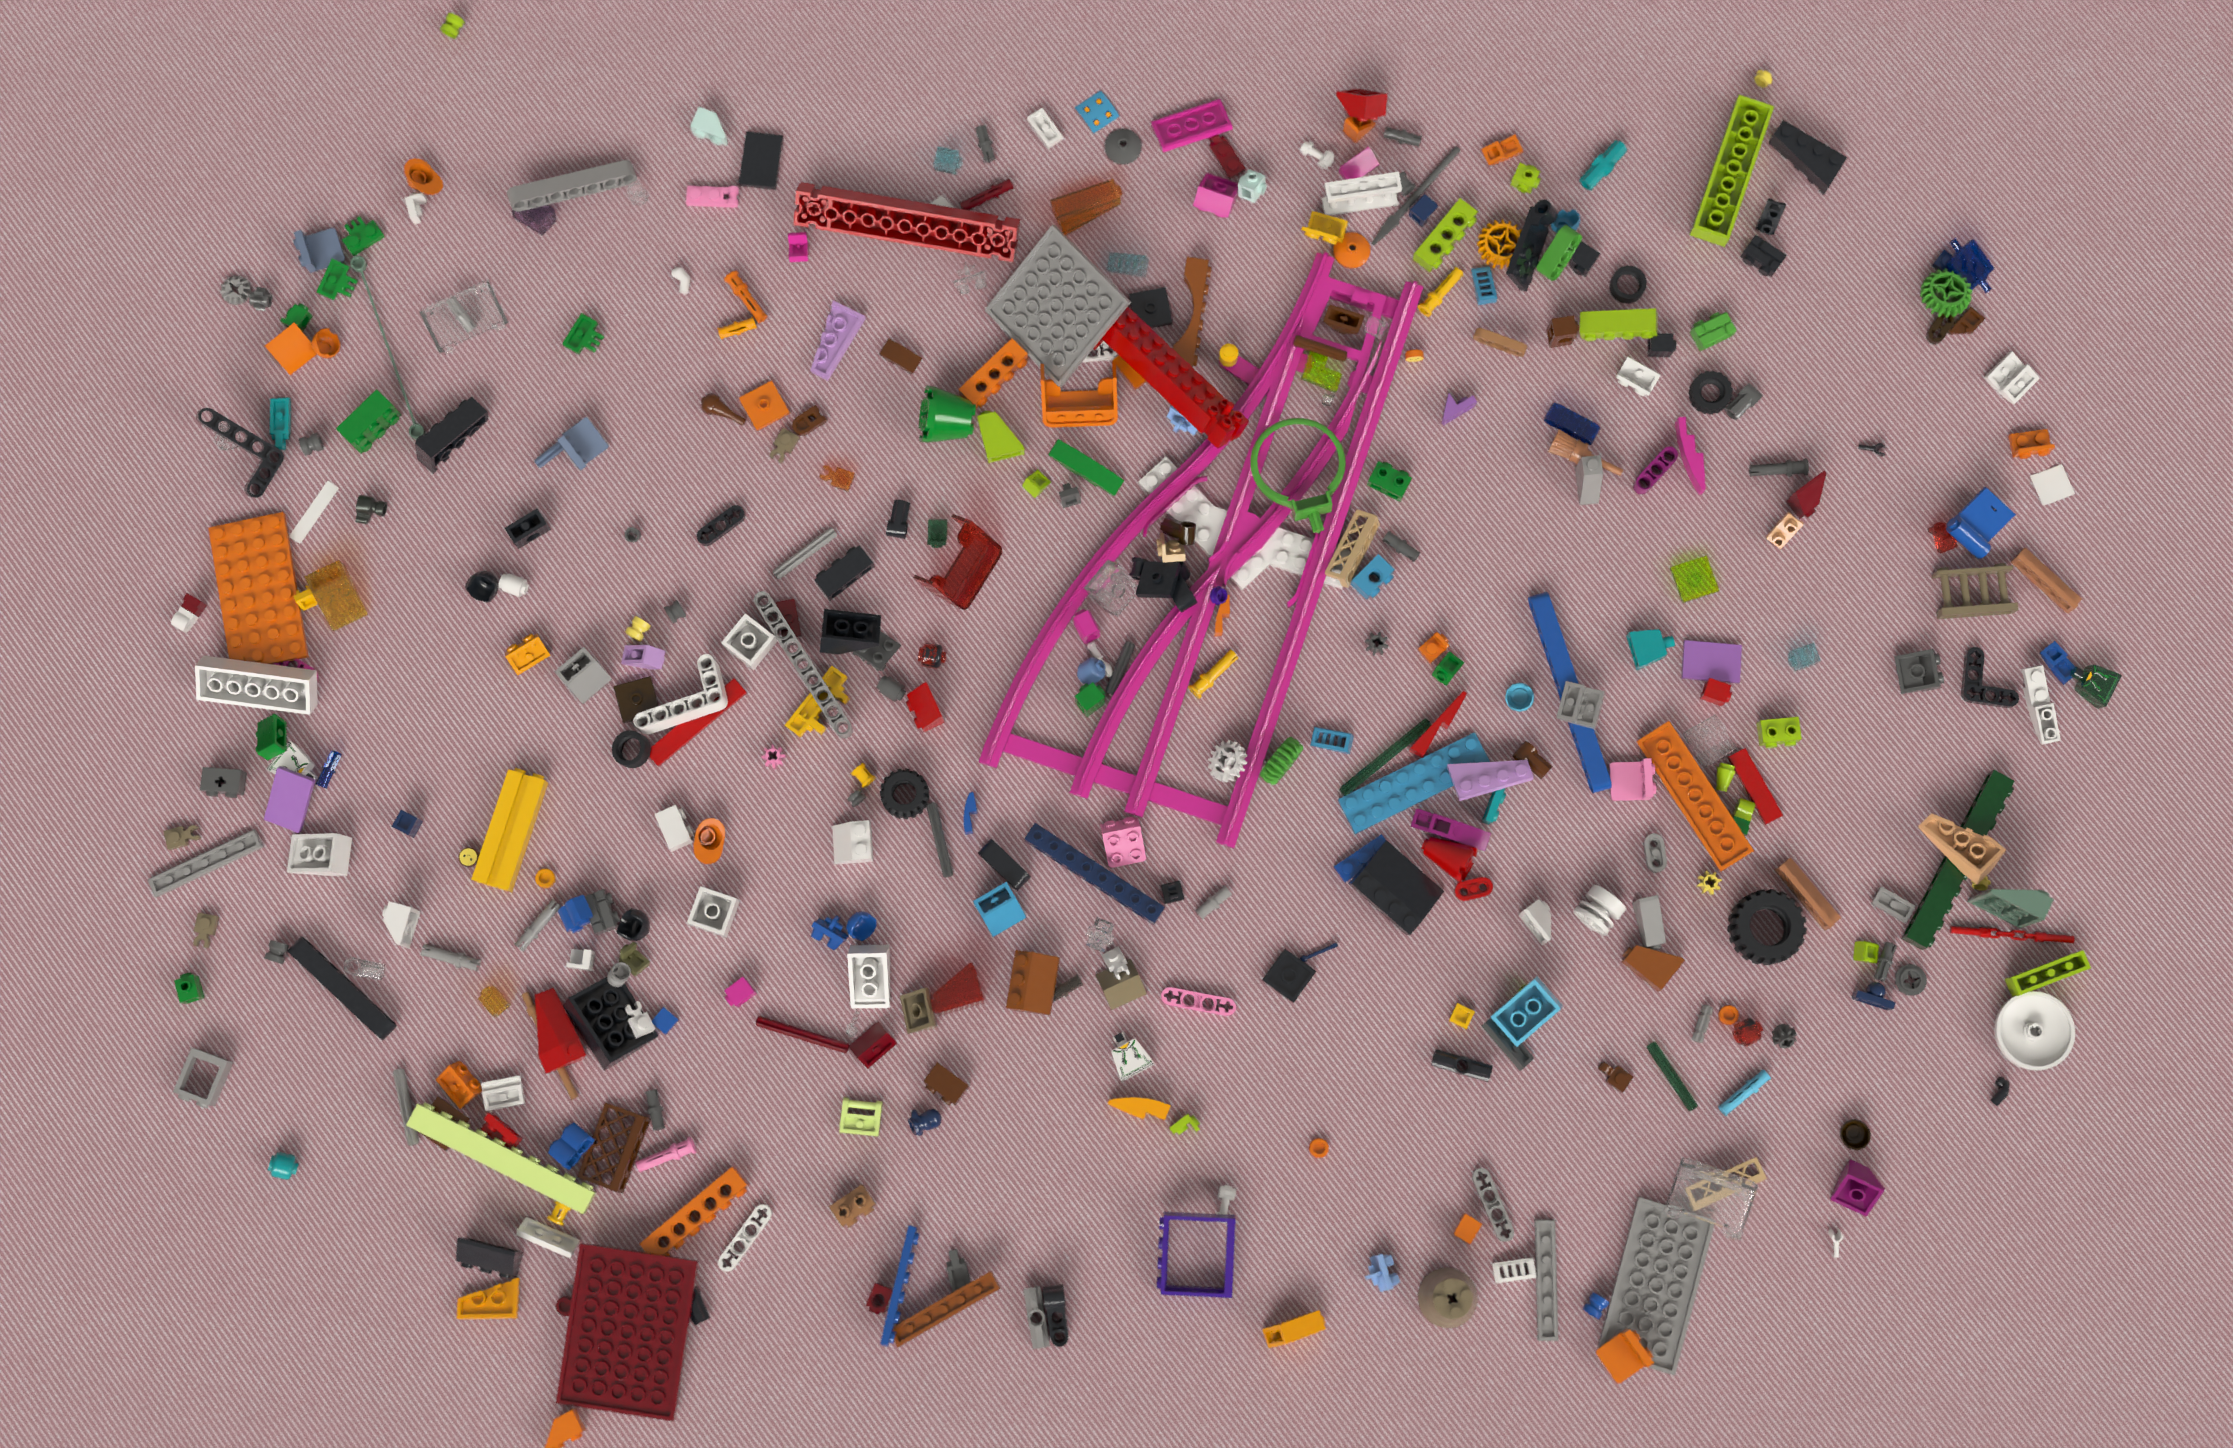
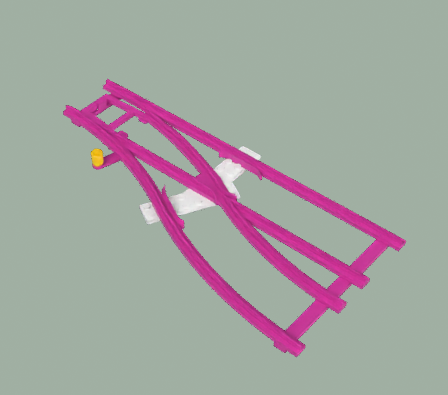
[978,252,1423,849]

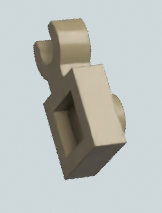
[770,428,800,464]
[163,825,201,850]
[193,913,219,948]

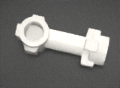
[1300,141,1335,169]
[1215,1185,1236,1224]

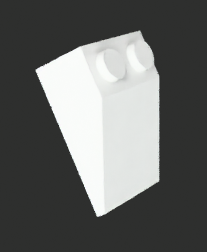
[287,833,352,876]
[847,945,890,1008]

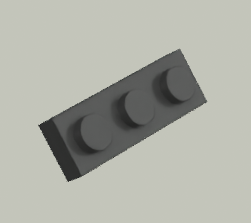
[1482,1018,1535,1071]

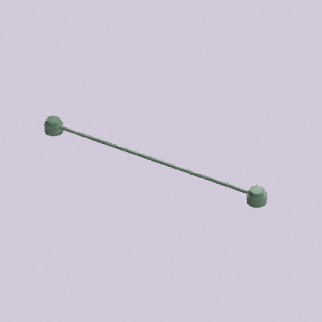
[350,256,426,440]

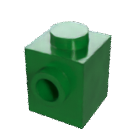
[174,973,205,1004]

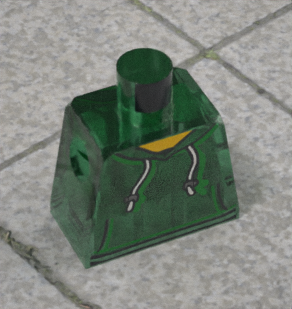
[2070,664,2122,709]

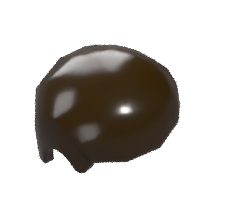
[1840,1119,1871,1150]

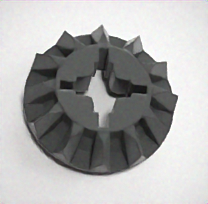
[1895,964,1927,996]

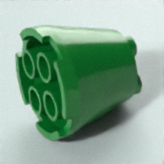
[918,385,976,443]

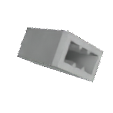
[1575,455,1603,505]
[1632,895,1666,950]

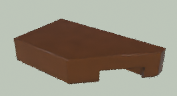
[1948,307,1985,335]

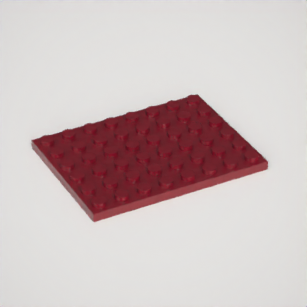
[556,1243,699,1421]

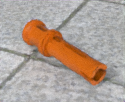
[724,270,768,323]

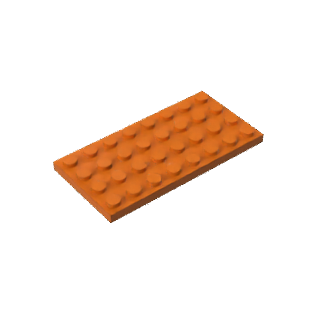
[208,512,309,665]

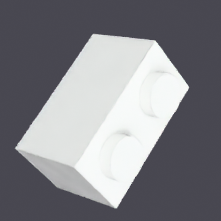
[654,805,694,852]

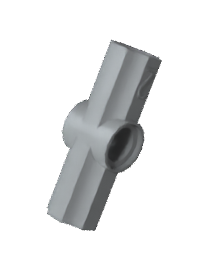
[1023,1286,1050,1349]

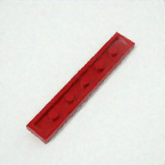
[649,678,747,767]

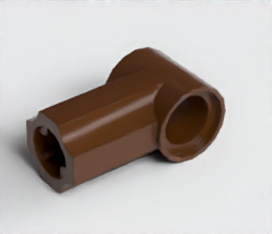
[1512,741,1553,779]

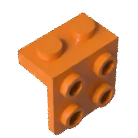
[1596,1328,1654,1384]

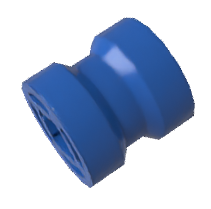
[1582,1292,1609,1320]

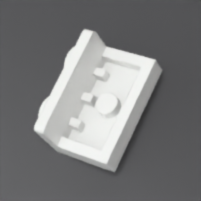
[1616,356,1661,397]

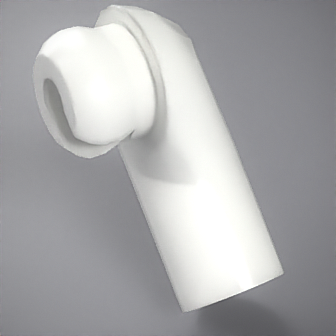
[671,267,690,294]

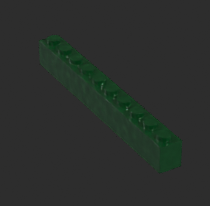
[1901,770,2015,950]

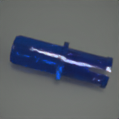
[315,750,342,789]

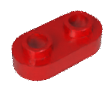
[1454,877,1493,902]

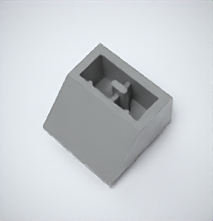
[554,647,612,704]

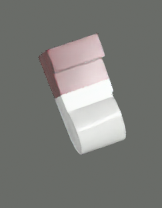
[171,593,207,633]

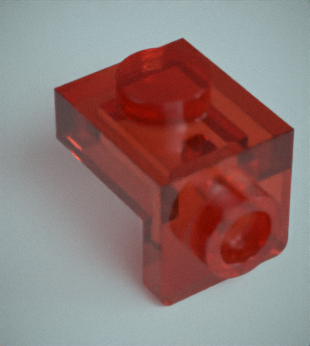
[1928,522,1958,554]

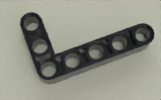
[196,408,284,498]

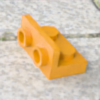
[505,633,551,675]

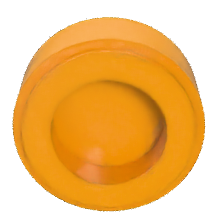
[535,868,556,888]

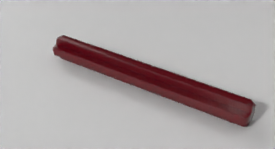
[755,1016,849,1053]

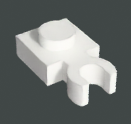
[1101,946,1130,980]
[625,1001,655,1038]

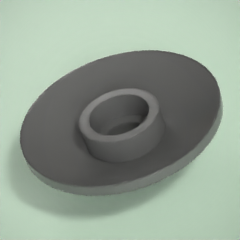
[1105,129,1142,165]

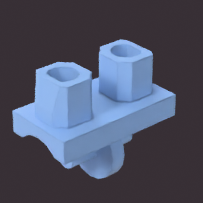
[1167,406,1198,435]
[1365,1254,1400,1292]

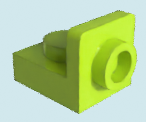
[1169,1114,1200,1135]

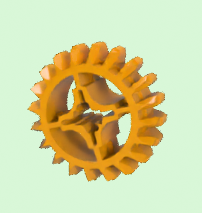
[1477,219,1522,269]

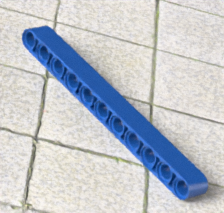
[1528,592,1612,793]

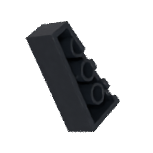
[1769,120,1847,195]
[415,397,488,474]

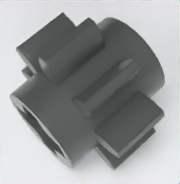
[249,287,272,311]
[1365,632,1389,656]
[1771,1024,1797,1048]

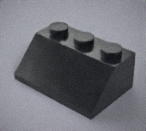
[456,1237,524,1279]

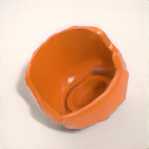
[311,328,341,359]

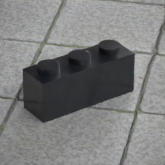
[814,545,875,601]

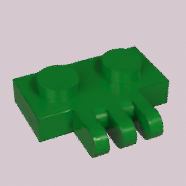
[342,216,385,257]
[316,259,358,301]
[562,313,604,355]

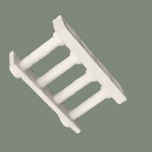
[1322,172,1402,216]

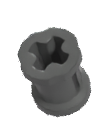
[1399,172,1416,197]

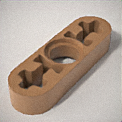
[1473,328,1527,357]

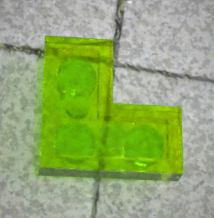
[1301,351,1342,393]

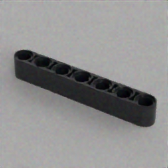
[287,936,397,1041]

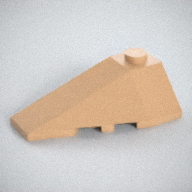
[1918,813,2006,885]

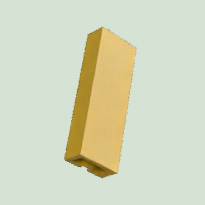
[471,768,548,893]

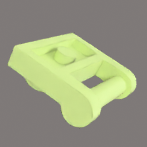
[839,1097,883,1137]

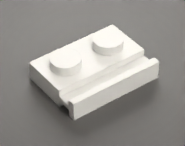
[481,1075,525,1111]

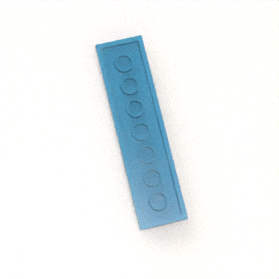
[1337,732,1490,834]

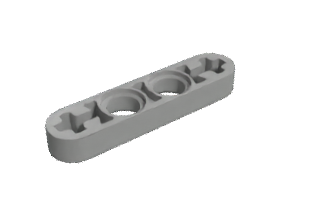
[1472,1168,1514,1242]

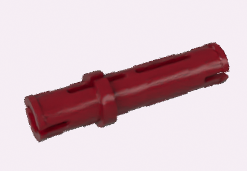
[959,178,1014,210]

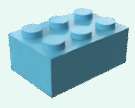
[1491,976,1563,1047]

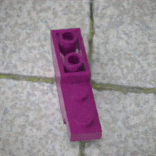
[1411,808,1491,852]

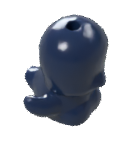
[908,1108,942,1136]

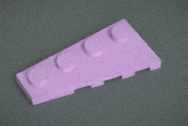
[810,300,866,381]
[1447,760,1534,801]

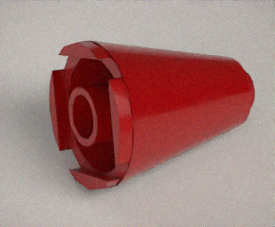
[1421,837,1478,883]

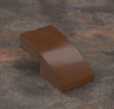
[878,339,922,374]

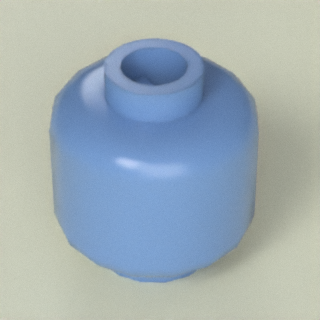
[1077,657,1106,685]

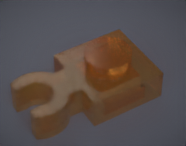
[819,465,855,492]

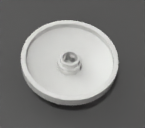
[1994,991,2075,1071]

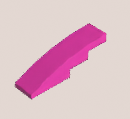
[1675,417,1706,495]

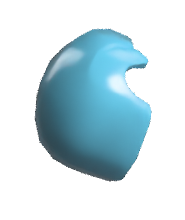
[1505,683,1534,712]

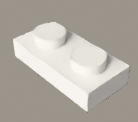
[1027,108,1063,149]

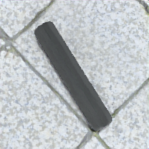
[1106,641,1135,695]

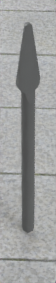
[1372,146,1460,245]

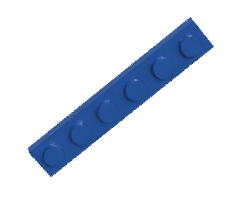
[880,1226,920,1347]

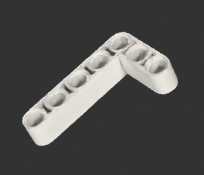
[633,654,728,735]

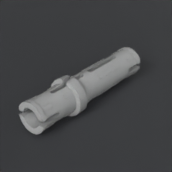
[514,899,562,952]
[421,944,481,972]

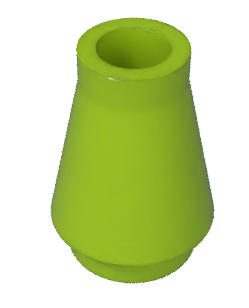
[1715,763,1736,792]

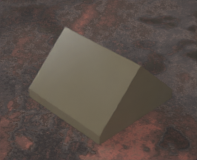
[1096,959,1147,1010]
[900,987,937,1034]

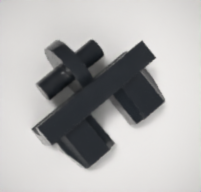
[1756,198,1786,235]

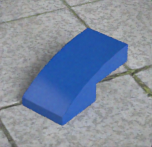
[2040,641,2077,685]
[964,792,978,835]

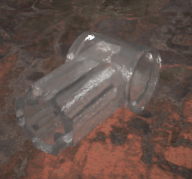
[343,957,386,981]

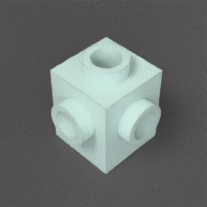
[1238,169,1267,203]

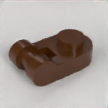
[792,405,827,436]

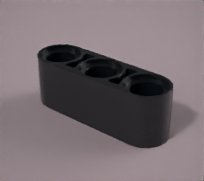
[977,839,1031,891]

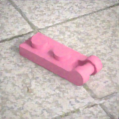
[686,186,739,208]

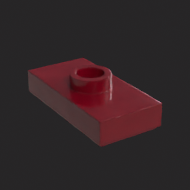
[776,599,802,637]

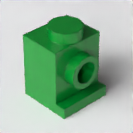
[280,303,313,332]

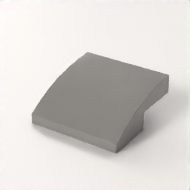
[1556,681,1605,729]

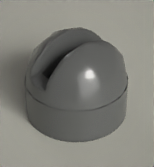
[624,527,641,543]

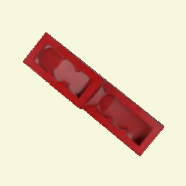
[1409,691,1467,758]

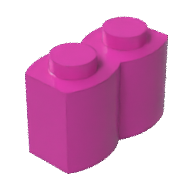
[1073,609,1101,644]

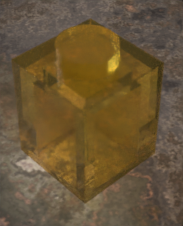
[477,986,511,1018]

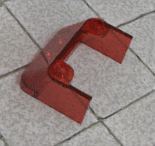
[913,514,1002,610]

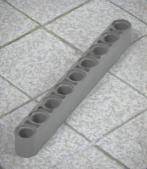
[754,591,853,738]

